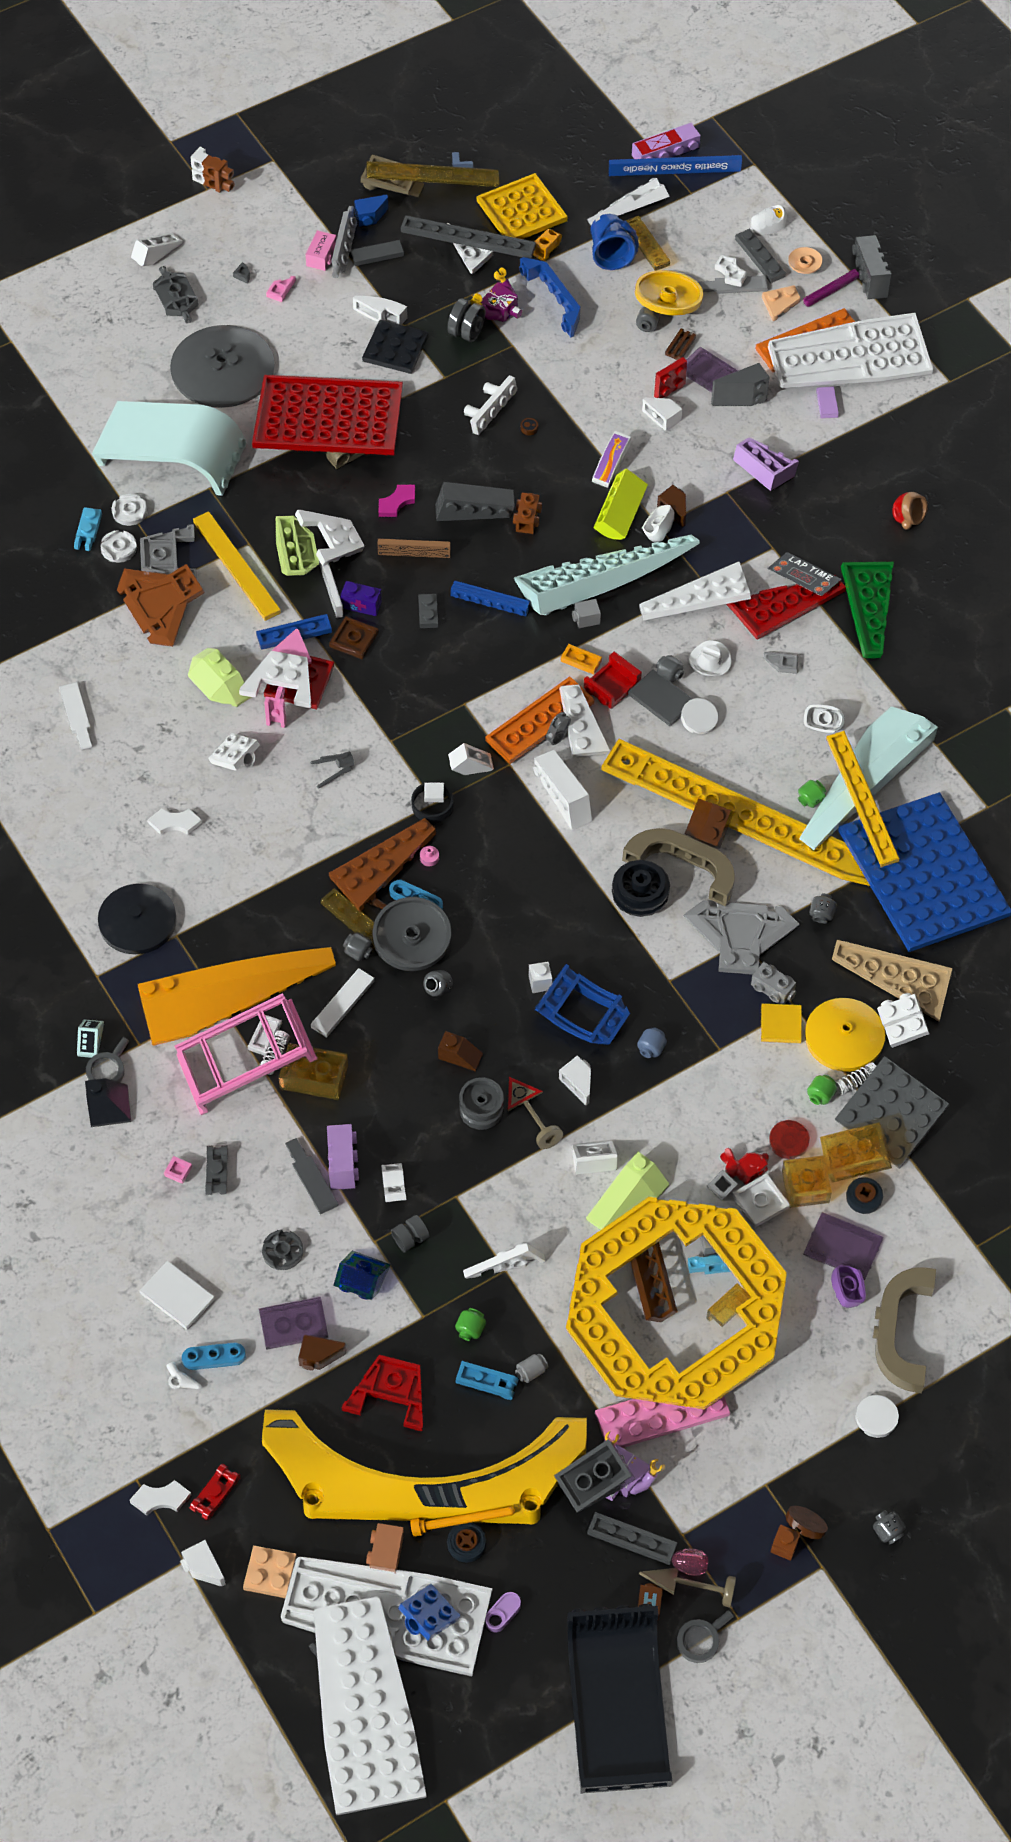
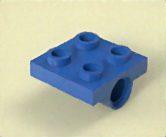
[398,1584,461,1641]

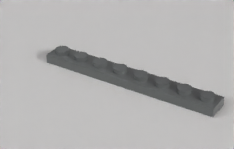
[401,215,536,259]

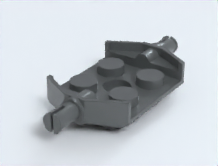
[153,266,198,323]

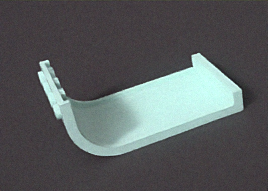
[92,401,247,496]

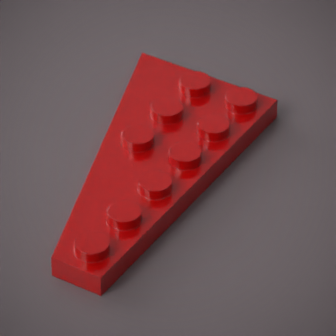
[726,575,846,640]

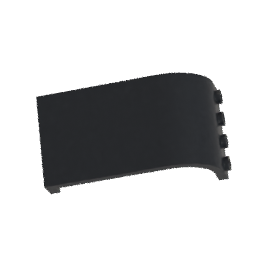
[567,1604,672,1794]

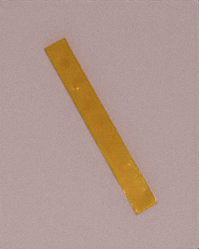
[366,161,499,187]

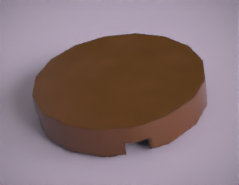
[785,1505,828,1539]

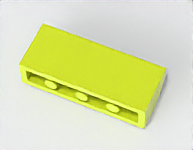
[594,468,648,540]

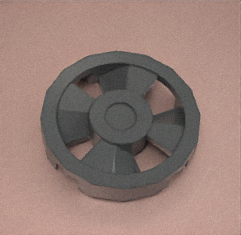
[262,1230,303,1270]

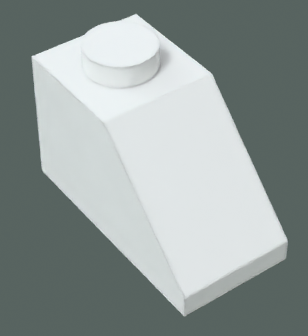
[642,397,682,431]
[448,743,494,775]
[559,1056,591,1105]
[180,1540,226,1586]

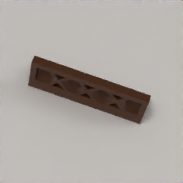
[630,1242,678,1322]

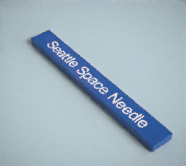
[609,155,742,176]

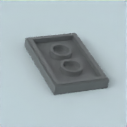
[628,669,692,726]

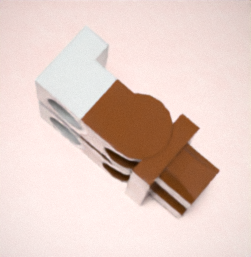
[191,147,235,193]

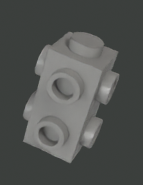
[751,962,796,1004]

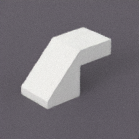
[381,1163,406,1202]

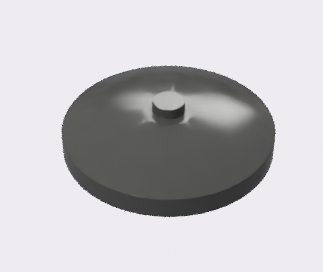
[373,897,451,971]

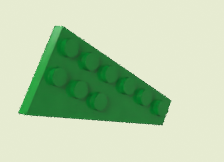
[841,562,894,658]

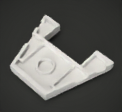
[295,510,364,566]
[239,651,311,708]

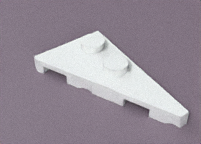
[447,223,493,274]
[463,1243,546,1279]

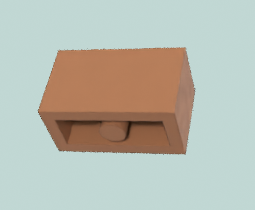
[366,1523,404,1574]

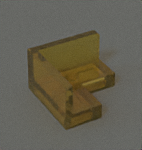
[706,1283,751,1327]

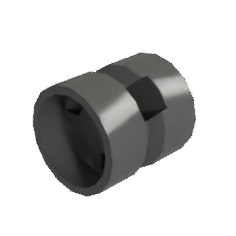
[391,1215,430,1252]

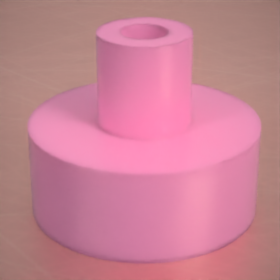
[420,846,439,866]

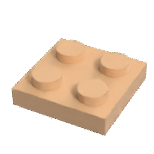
[243,1545,297,1598]

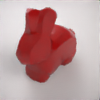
[720,1148,769,1185]

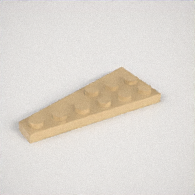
[832,940,952,1022]

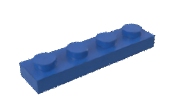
[256,614,332,650]

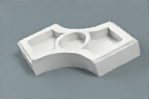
[715,255,747,287]
[148,808,202,835]
[129,1480,191,1515]

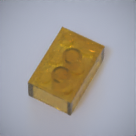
[279,1043,348,1100]
[820,1122,892,1183]

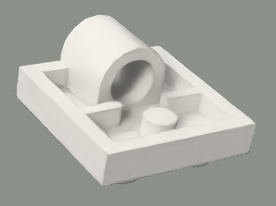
[208,733,260,771]

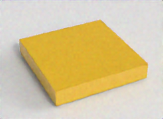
[761,1004,801,1043]

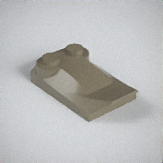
[361,155,424,197]

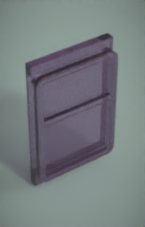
[686,347,738,393]

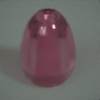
[672,1549,708,1576]

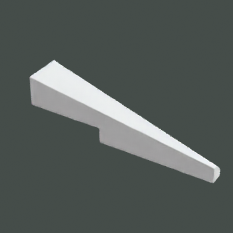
[587,178,669,225]

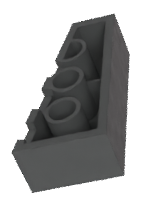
[852,235,891,300]
[435,482,515,521]

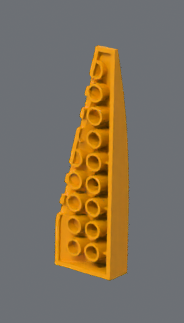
[138,947,336,1046]

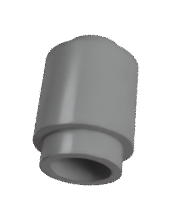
[515,1353,548,1383]

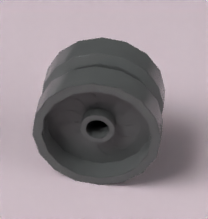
[447,298,486,342]
[459,1077,504,1130]

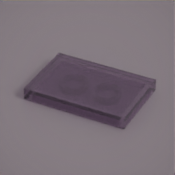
[259,1297,328,1350]

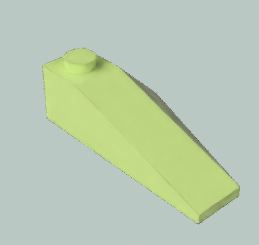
[586,1151,669,1230]

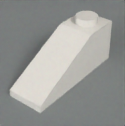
[131,232,182,266]

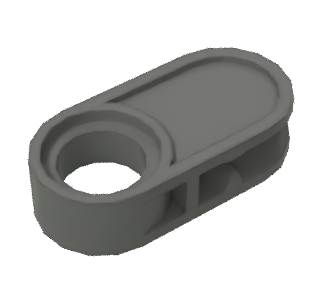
[546,712,571,745]

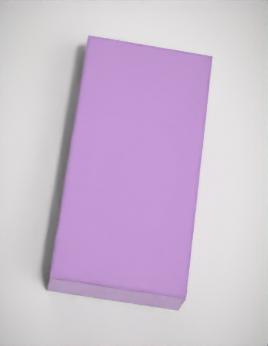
[816,387,839,418]

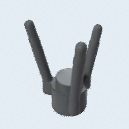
[311,751,354,788]

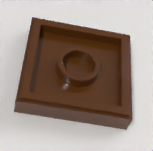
[329,616,379,660]

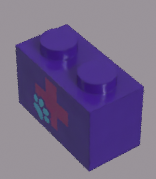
[341,581,382,616]

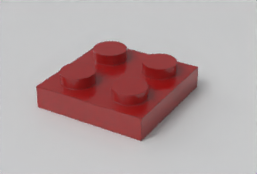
[654,357,687,398]

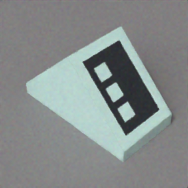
[77,1020,104,1058]

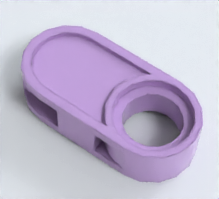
[485,1592,521,1632]

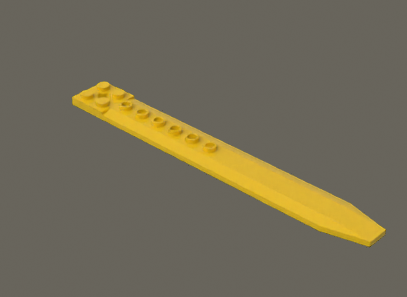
[601,739,870,886]

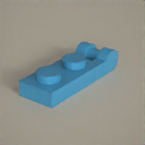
[456,1361,519,1400]

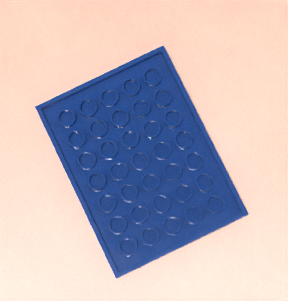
[838,792,1011,952]

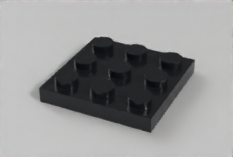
[362,320,428,374]

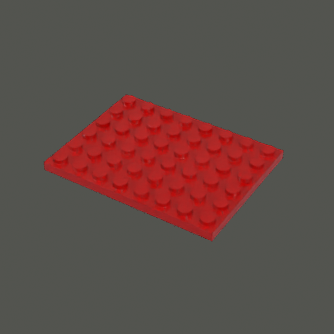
[252,375,403,455]

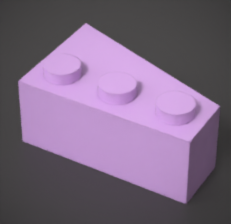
[733,437,799,491]
[327,1124,359,1190]

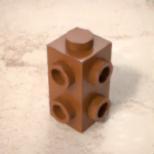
[513,493,542,534]

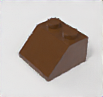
[685,798,734,847]

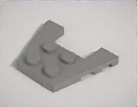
[140,524,197,579]

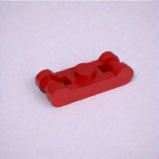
[189,1463,241,1521]

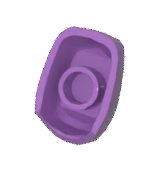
[831,1265,866,1308]

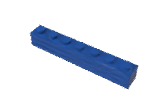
[451,580,530,616]

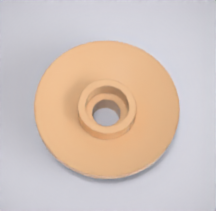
[788,247,822,274]

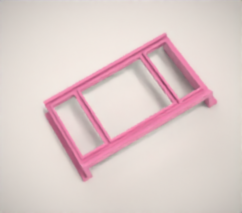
[175,993,317,1115]

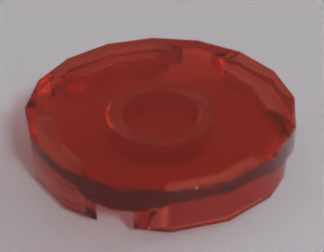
[769,1120,810,1160]

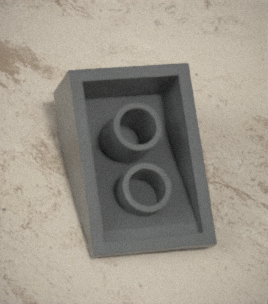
[711,363,770,406]
[554,1439,636,1513]

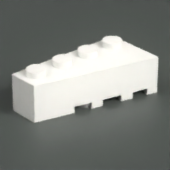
[533,750,592,830]

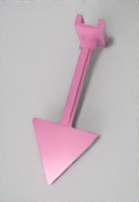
[264,629,311,728]

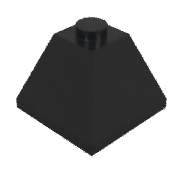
[85,1078,131,1127]

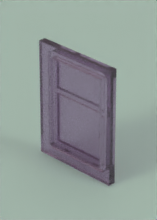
[803,1212,883,1280]

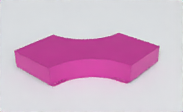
[379,485,415,517]

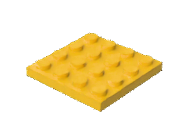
[477,173,568,239]

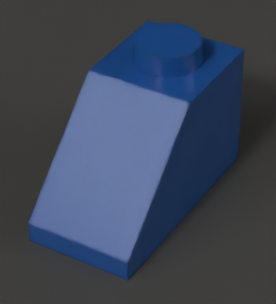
[354,195,388,227]

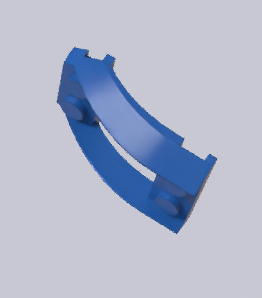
[535,964,630,1045]

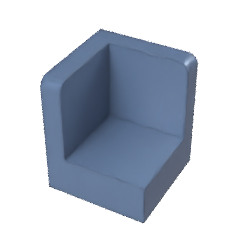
[452,152,473,177]

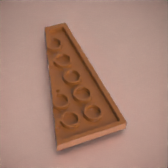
[329,818,436,912]

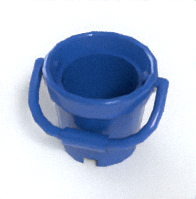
[591,214,639,270]

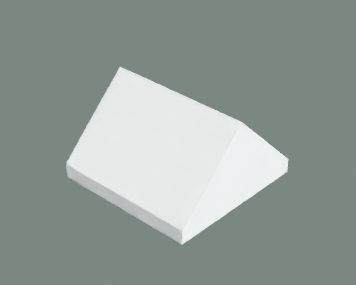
[572,1141,617,1175]

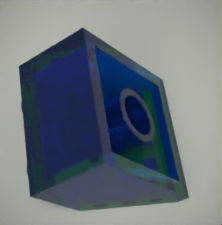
[333,1250,390,1300]

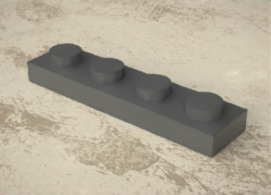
[735,229,786,283]
[587,1512,677,1565]

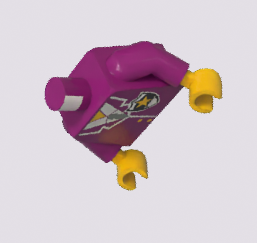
[470,268,522,322]

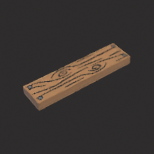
[378,539,451,558]

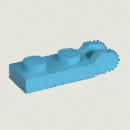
[74,507,102,551]

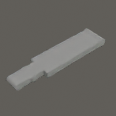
[698,275,768,294]

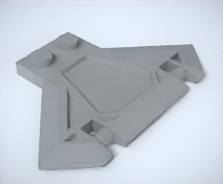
[683,900,800,974]

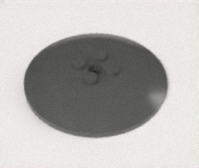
[170,325,275,408]

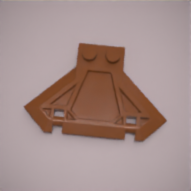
[117,564,205,647]

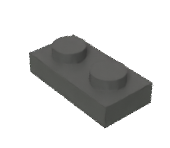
[418,594,438,628]

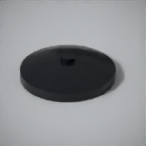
[98,884,176,955]

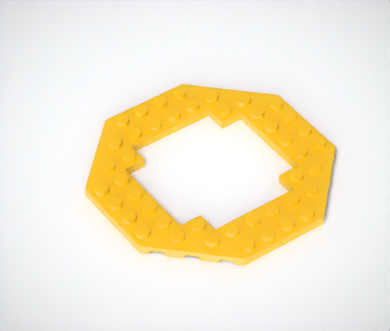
[566,1197,787,1410]

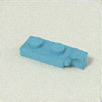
[688,1254,731,1275]

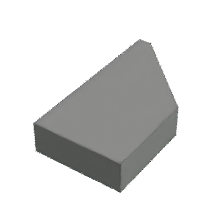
[764,652,798,674]

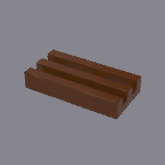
[665,328,696,360]

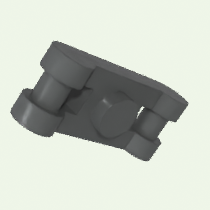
[205,1145,228,1195]

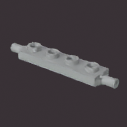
[331,206,357,278]

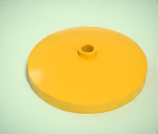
[635,270,703,315]
[805,998,885,1072]

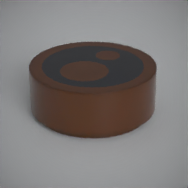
[521,418,538,435]

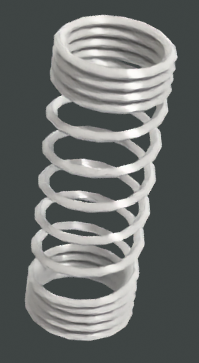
[259,1030,290,1075]
[835,1062,876,1095]

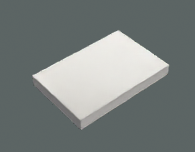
[139,1261,215,1330]

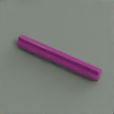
[803,269,859,307]

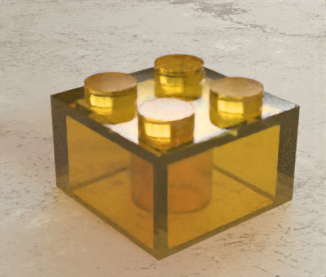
[782,1155,832,1208]

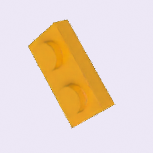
[561,644,602,675]

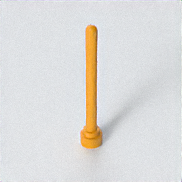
[411,1507,515,1537]

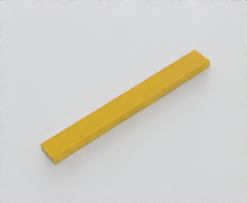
[193,511,281,621]
[826,731,899,867]

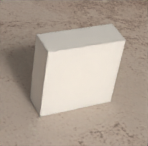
[424,783,444,802]

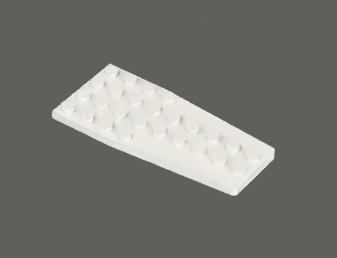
[768,313,933,388]
[281,1557,492,1676]
[314,1597,426,1816]

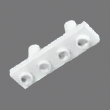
[464,375,517,435]

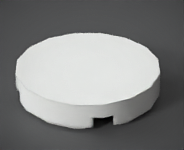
[111,494,148,526]
[101,530,137,563]
[681,698,718,735]
[855,1395,899,1438]

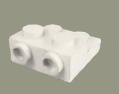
[877,993,929,1048]

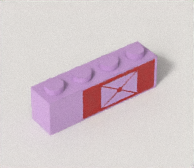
[632,123,700,159]

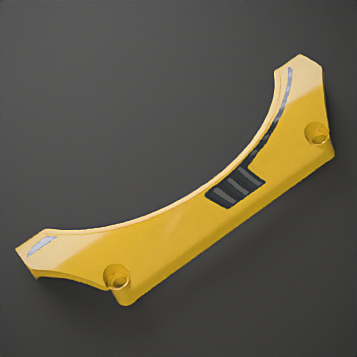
[262,1410,587,1525]

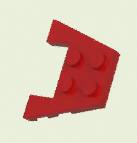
[342,1355,423,1431]

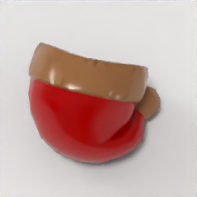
[892,492,928,530]

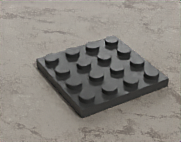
[835,1056,950,1169]

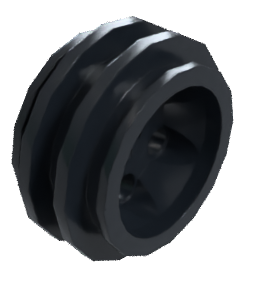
[611,860,670,917]

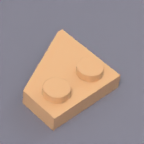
[762,285,800,321]

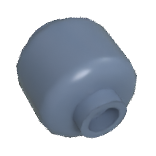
[637,1028,667,1058]

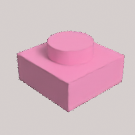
[164,1156,192,1184]

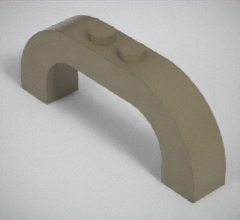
[622,828,735,906]
[872,1267,936,1394]

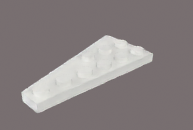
[639,562,751,621]

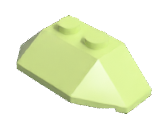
[276,516,319,576]
[188,648,252,707]

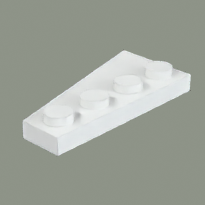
[560,684,610,757]

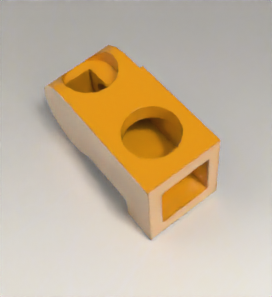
[533,229,562,261]

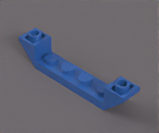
[519,257,580,337]

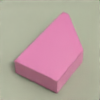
[266,276,296,302]

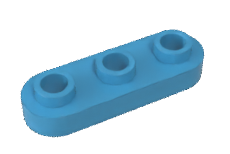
[389,880,443,910]
[182,1343,246,1370]

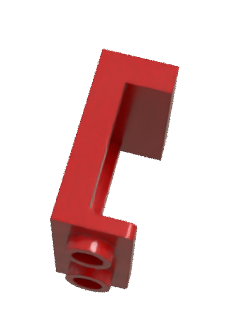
[584,651,642,709]

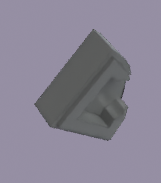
[233,262,250,283]

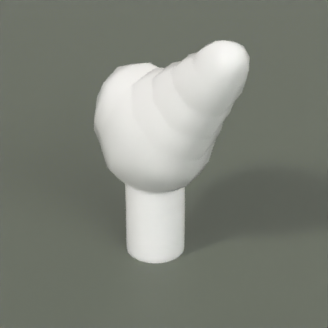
[167,1362,202,1390]

